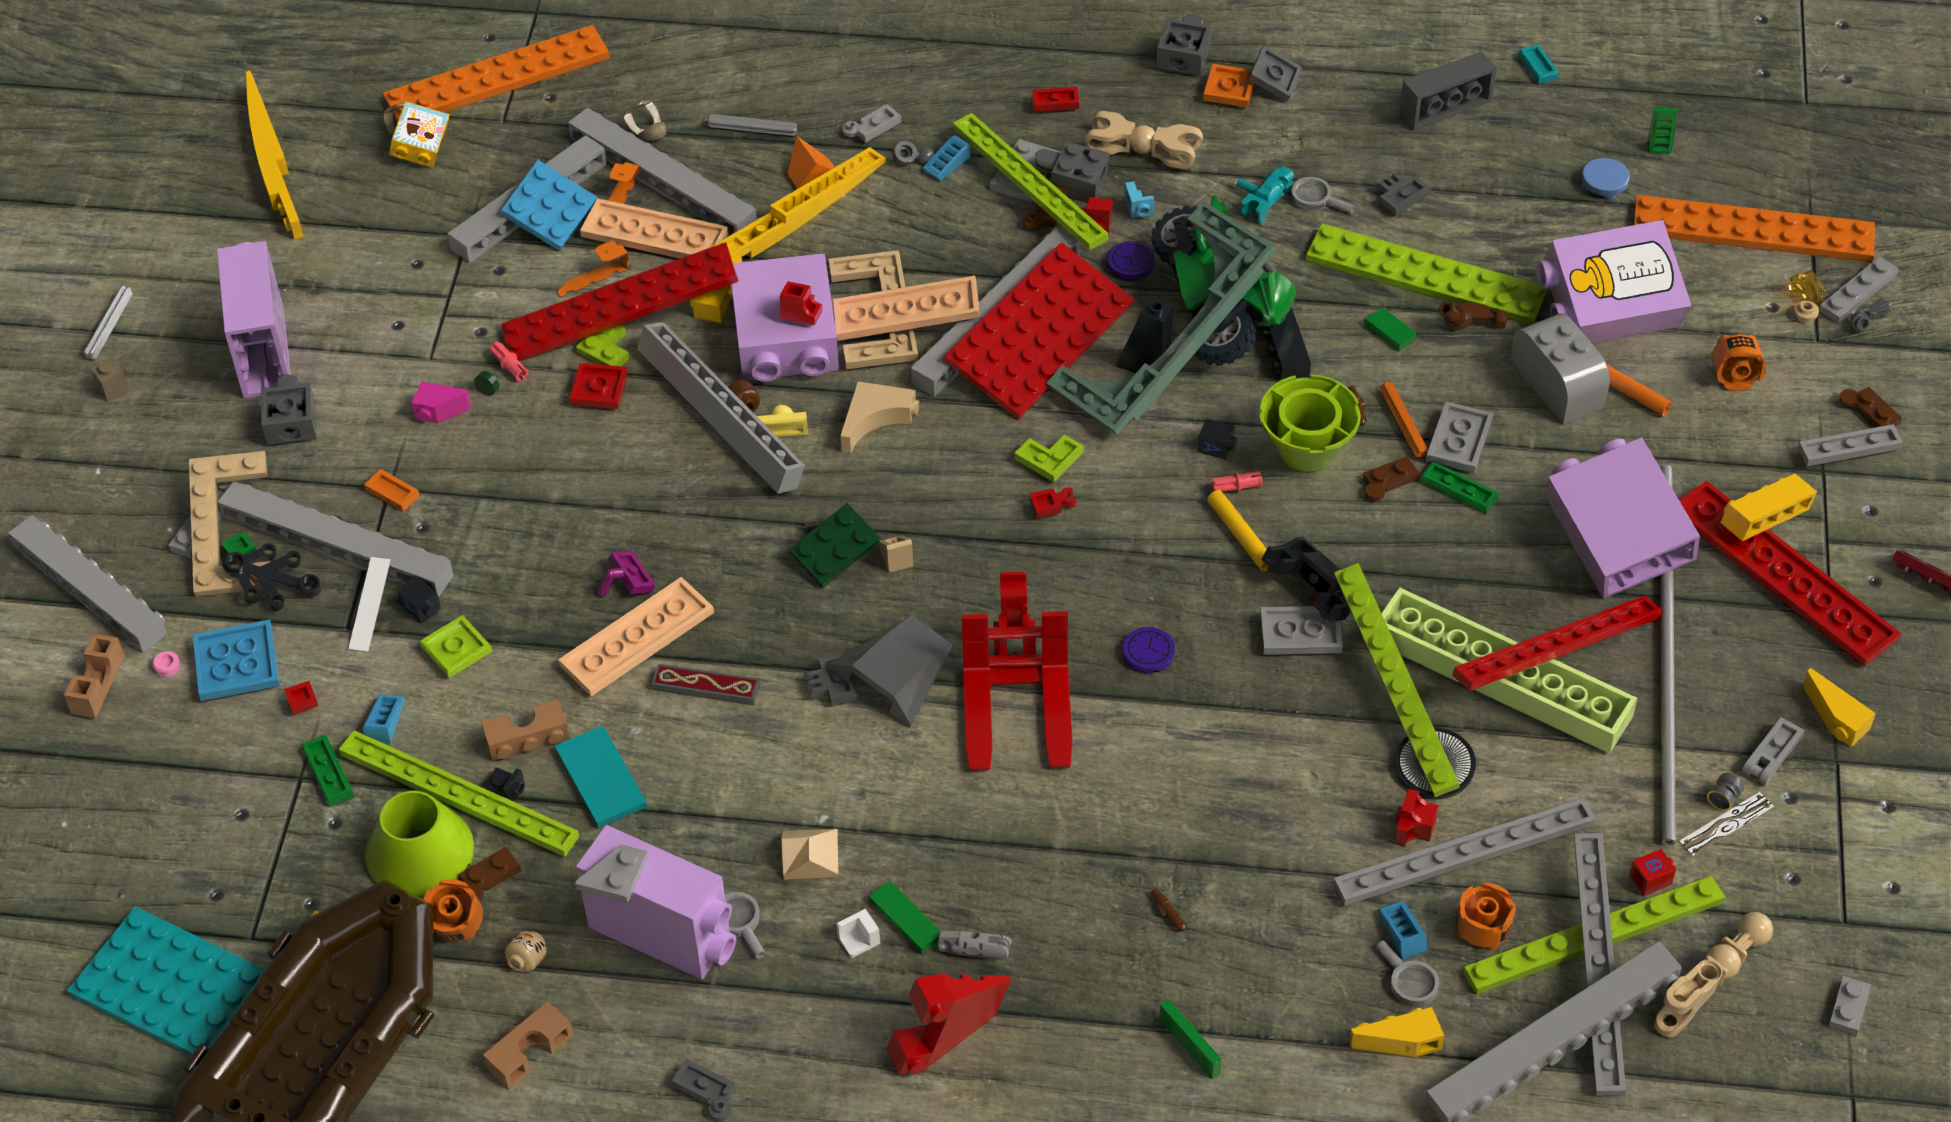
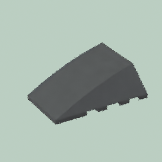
[828,615,952,728]

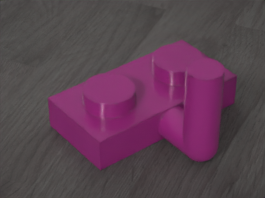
[597,551,655,596]

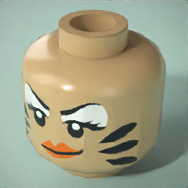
[505,931,547,972]

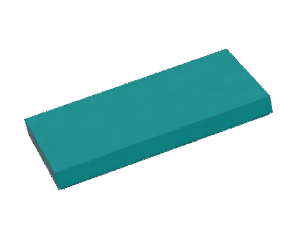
[555,725,647,828]

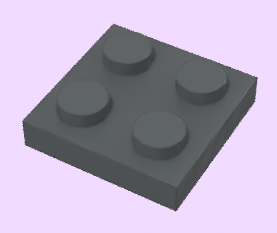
[1248,45,1303,102]

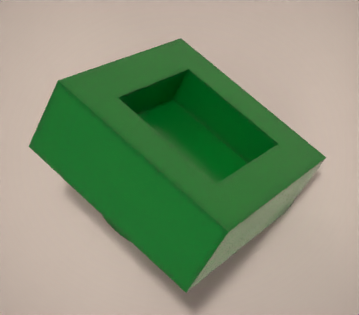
[221,531,256,565]

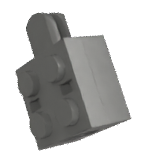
[1157,14,1212,76]
[1035,141,1110,202]
[261,374,317,445]

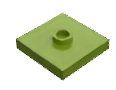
[419,615,492,678]

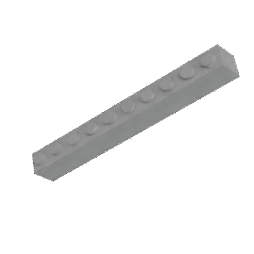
[568,108,757,236]
[910,227,1080,397]
[637,322,805,494]
[217,481,454,597]
[1427,941,1682,1122]

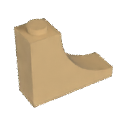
[840,381,919,454]

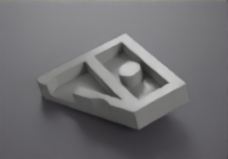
[575,844,648,903]

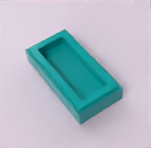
[1518,44,1559,84]

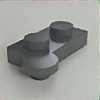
[671,1059,736,1121]

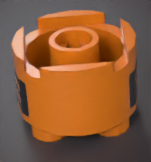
[1712,334,1766,391]
[423,879,483,942]
[1456,883,1516,950]

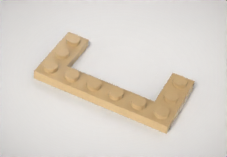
[829,250,918,369]
[189,451,270,597]

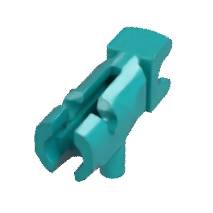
[1236,166,1294,224]

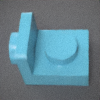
[1124,181,1154,219]

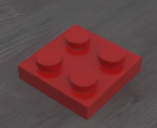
[570,363,628,409]

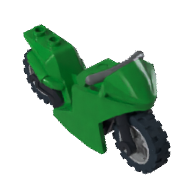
[1151,195,1297,366]

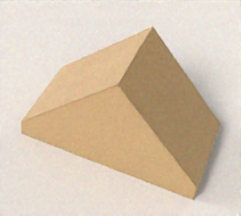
[878,535,913,573]

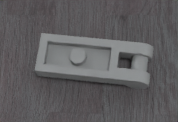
[1742,717,1805,785]

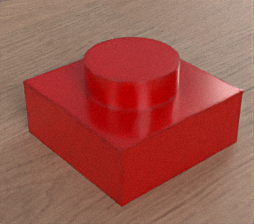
[284,681,318,715]

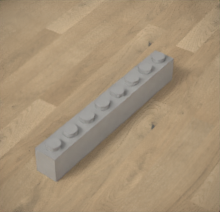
[448,135,607,263]
[8,515,167,653]

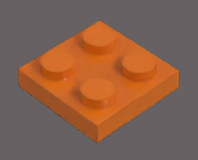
[1203,64,1255,108]

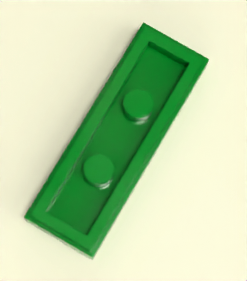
[1420,461,1499,514]
[301,734,355,808]
[869,881,941,954]
[1159,1000,1221,1079]

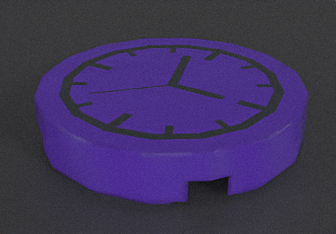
[1107,241,1155,281]
[1123,627,1175,674]

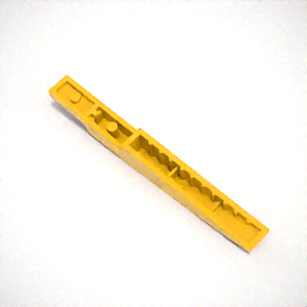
[246,70,303,240]
[711,147,886,259]

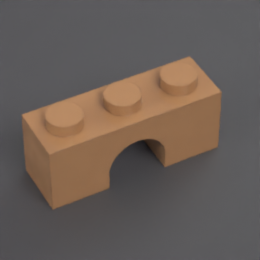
[64,634,125,718]
[481,699,569,761]
[483,1001,573,1090]

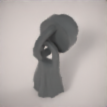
[1846,298,1892,332]

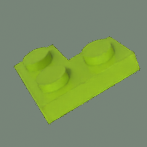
[576,325,630,366]
[1014,434,1084,482]

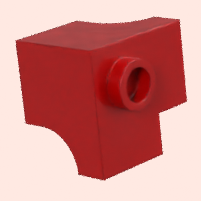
[1082,197,1113,236]
[780,281,822,326]
[1394,789,1439,847]

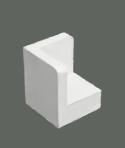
[836,909,880,958]

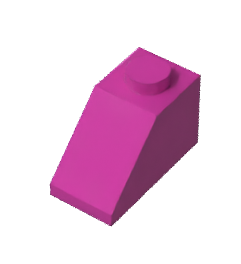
[411,381,471,423]

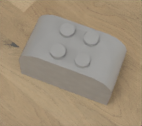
[1510,313,1610,425]

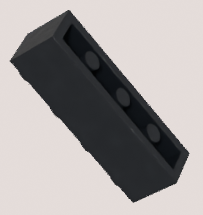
[1260,306,1311,381]

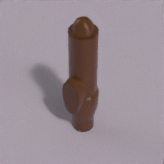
[1348,386,1367,426]
[1151,888,1186,932]

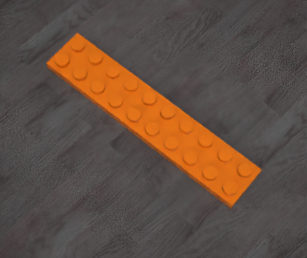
[383,25,610,124]
[1634,195,1875,262]

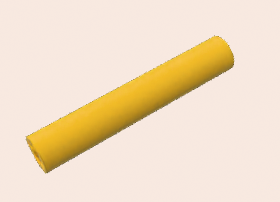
[1207,490,1269,571]

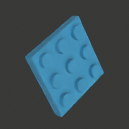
[500,160,597,251]
[192,620,280,701]

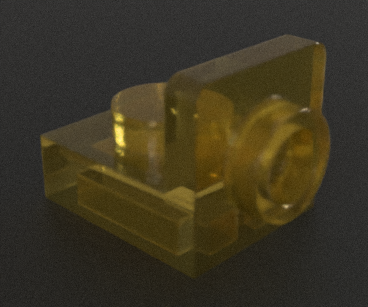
[1787,270,1827,307]

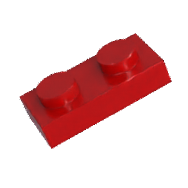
[1032,87,1079,112]

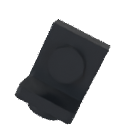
[482,767,525,801]

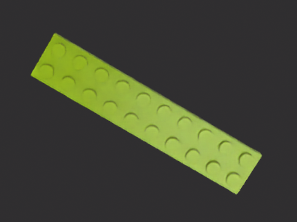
[1306,223,1549,325]

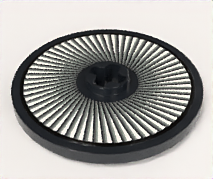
[1395,727,1476,799]

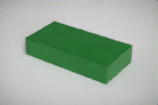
[1365,307,1417,351]

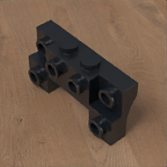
[1261,537,1351,621]

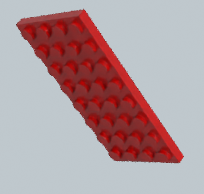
[943,242,1135,420]

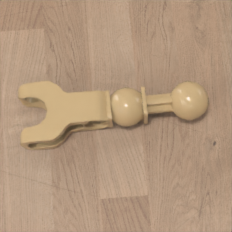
[1654,912,1773,1038]

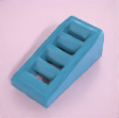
[923,135,971,182]
[363,694,405,745]
[1378,901,1428,959]

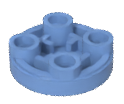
[1582,158,1630,200]

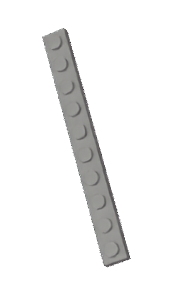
[1333,798,1596,906]
[1574,833,1626,1096]

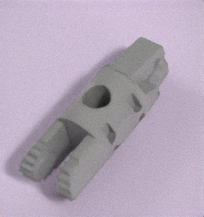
[938,931,1012,960]

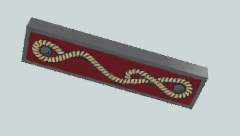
[652,664,760,705]

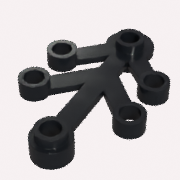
[222,543,320,611]

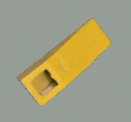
[1349,1007,1444,1057]

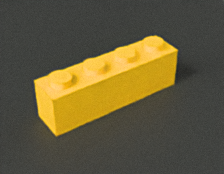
[1720,474,1817,541]

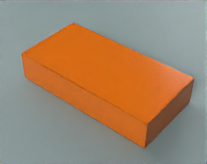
[364,469,419,512]

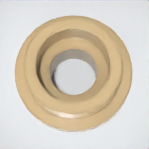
[1794,301,1819,323]

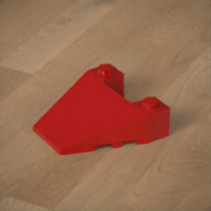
[886,973,1011,1076]

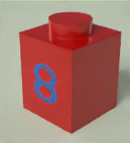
[1629,849,1676,896]

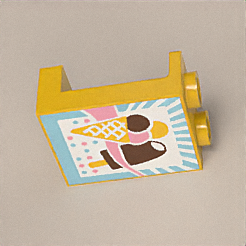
[389,101,450,168]

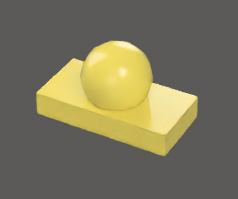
[757,404,808,437]

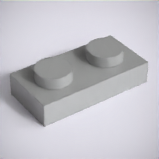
[1828,976,1871,1036]

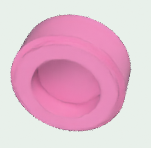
[153,651,181,677]

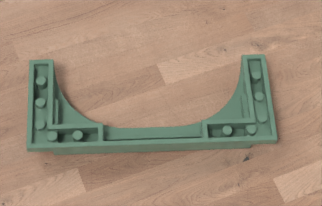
[1047,201,1276,435]

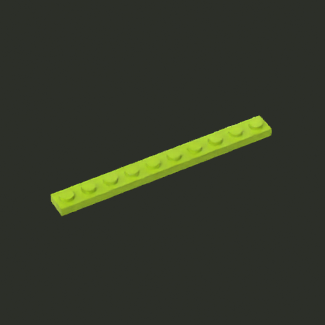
[953,113,1109,251]
[1334,563,1460,797]
[339,730,579,857]
[1463,876,1726,995]

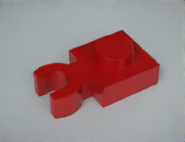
[1030,487,1076,518]

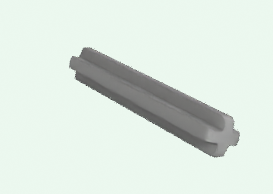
[708,114,797,136]
[83,286,133,360]

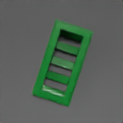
[1647,108,1677,154]

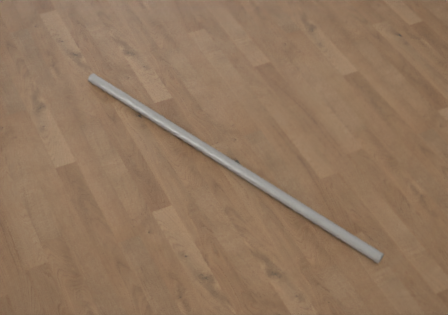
[1660,465,1676,846]

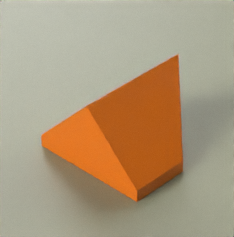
[787,135,835,190]

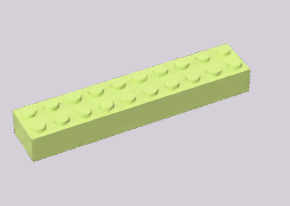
[1382,588,1637,754]

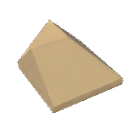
[781,829,838,880]

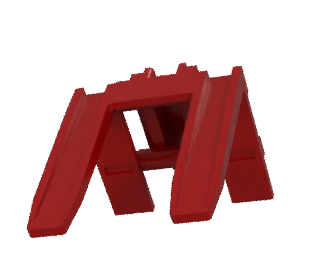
[961,572,1073,771]

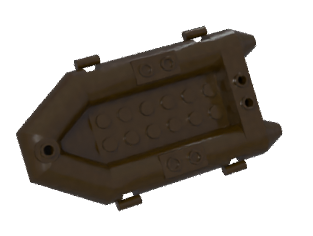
[170,879,435,1122]

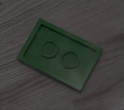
[789,503,881,588]

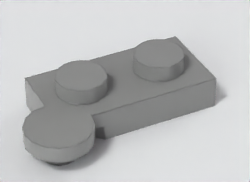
[842,104,901,143]

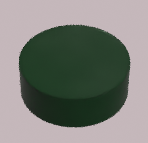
[474,371,499,396]

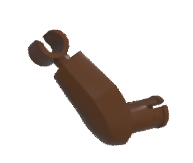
[1439,301,1507,330]

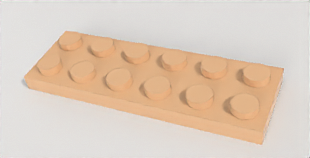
[580,198,729,258]
[833,276,980,341]
[558,577,714,697]

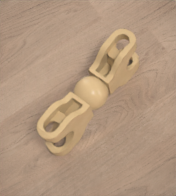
[1084,111,1203,169]

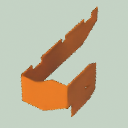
[608,162,639,204]
[557,240,629,297]

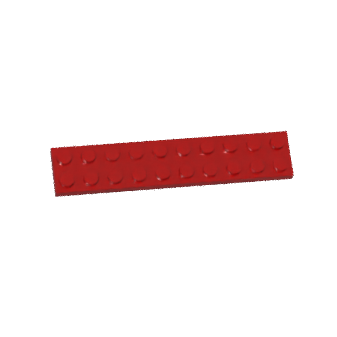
[501,242,739,361]
[1679,480,1901,666]

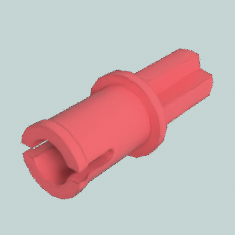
[490,342,529,381]
[1211,471,1262,492]

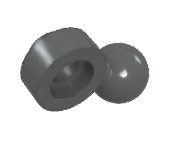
[892,141,935,165]

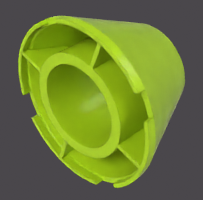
[1260,374,1361,472]
[365,791,474,898]

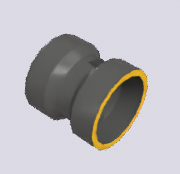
[1707,773,1744,811]

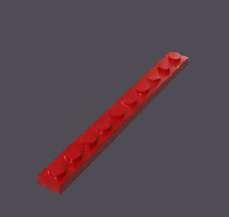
[1452,596,1663,691]

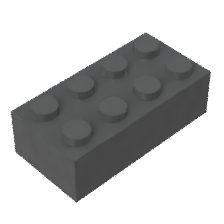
[1400,51,1496,131]

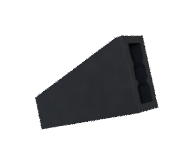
[1116,298,1173,373]

